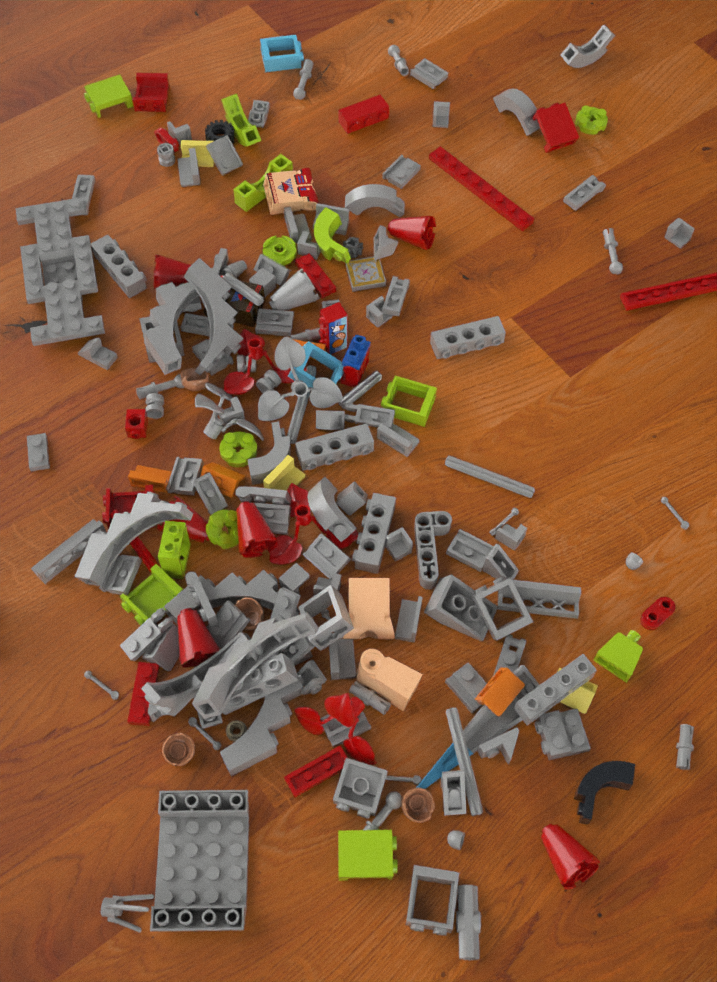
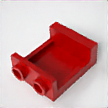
[132,72,170,112]
[532,103,580,153]
[102,485,156,529]

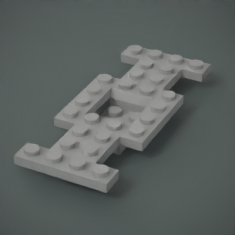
[16,197,105,346]

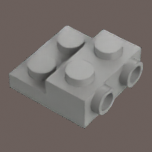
[535,709,591,760]
[333,758,388,819]

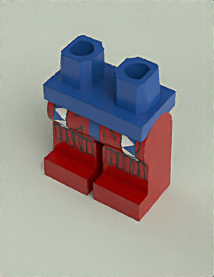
[341,335,370,387]

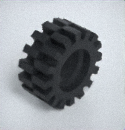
[205,120,235,144]

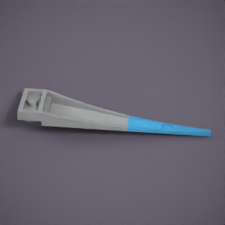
[417,665,539,789]

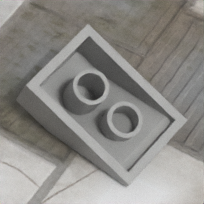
[424,574,497,641]

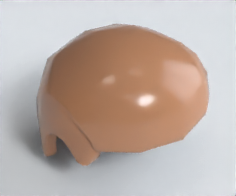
[181,368,209,391]
[235,597,264,630]
[162,733,195,766]
[401,787,435,823]

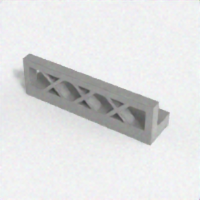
[31,519,106,584]
[497,580,581,619]

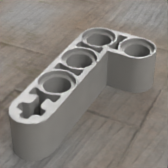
[414,511,452,590]

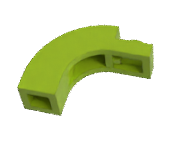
[221,94,261,146]
[314,207,351,263]

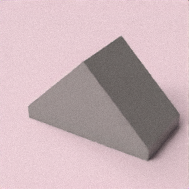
[483,544,519,580]

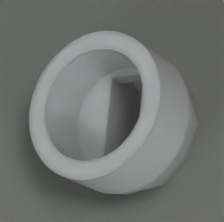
[626,552,643,570]
[447,830,465,850]

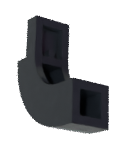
[574,761,635,825]

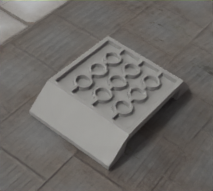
[150,790,249,932]

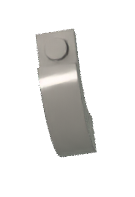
[560,25,615,68]
[493,89,540,135]
[345,184,405,217]
[248,421,291,485]
[308,477,356,542]

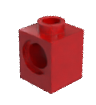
[125,409,148,439]

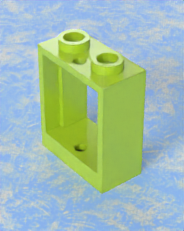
[381,376,437,427]
[158,521,191,579]

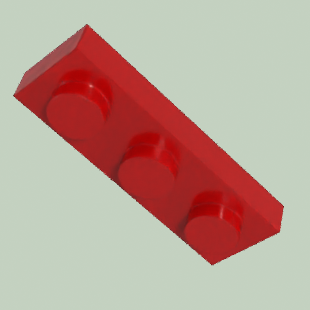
[295,253,336,299]
[127,662,160,726]
[284,745,348,798]

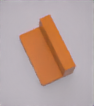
[200,462,245,498]
[128,465,172,493]
[475,667,525,716]

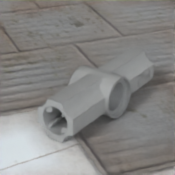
[456,885,481,960]

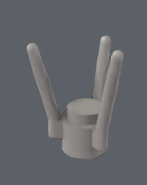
[101,894,154,932]

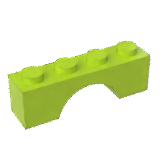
[233,154,293,212]

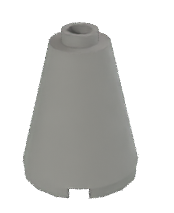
[269,269,319,311]

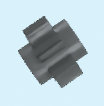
[343,237,363,259]

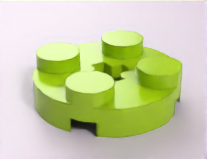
[575,106,608,135]
[263,235,297,266]
[219,432,258,467]
[206,509,238,549]

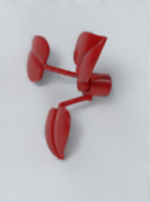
[224,329,307,395]
[269,483,358,565]
[294,693,377,765]

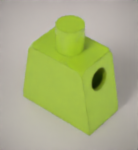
[593,630,643,683]

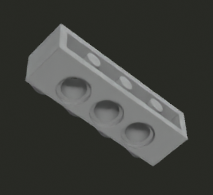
[90,235,147,298]
[430,316,506,359]
[295,423,374,471]
[352,493,396,574]
[222,653,298,715]
[514,654,597,726]

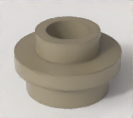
[226,720,247,742]

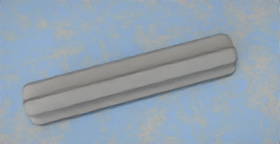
[223,273,264,306]
[339,371,382,409]

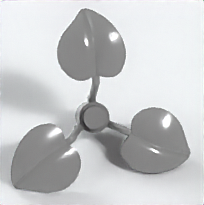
[258,336,343,421]
[195,382,264,441]

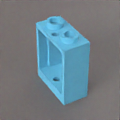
[260,35,304,72]
[288,341,344,388]

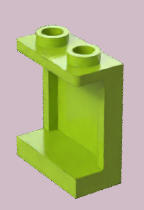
[84,74,134,118]
[120,564,183,625]
[338,830,398,881]

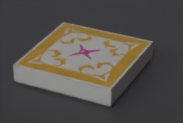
[345,257,386,292]

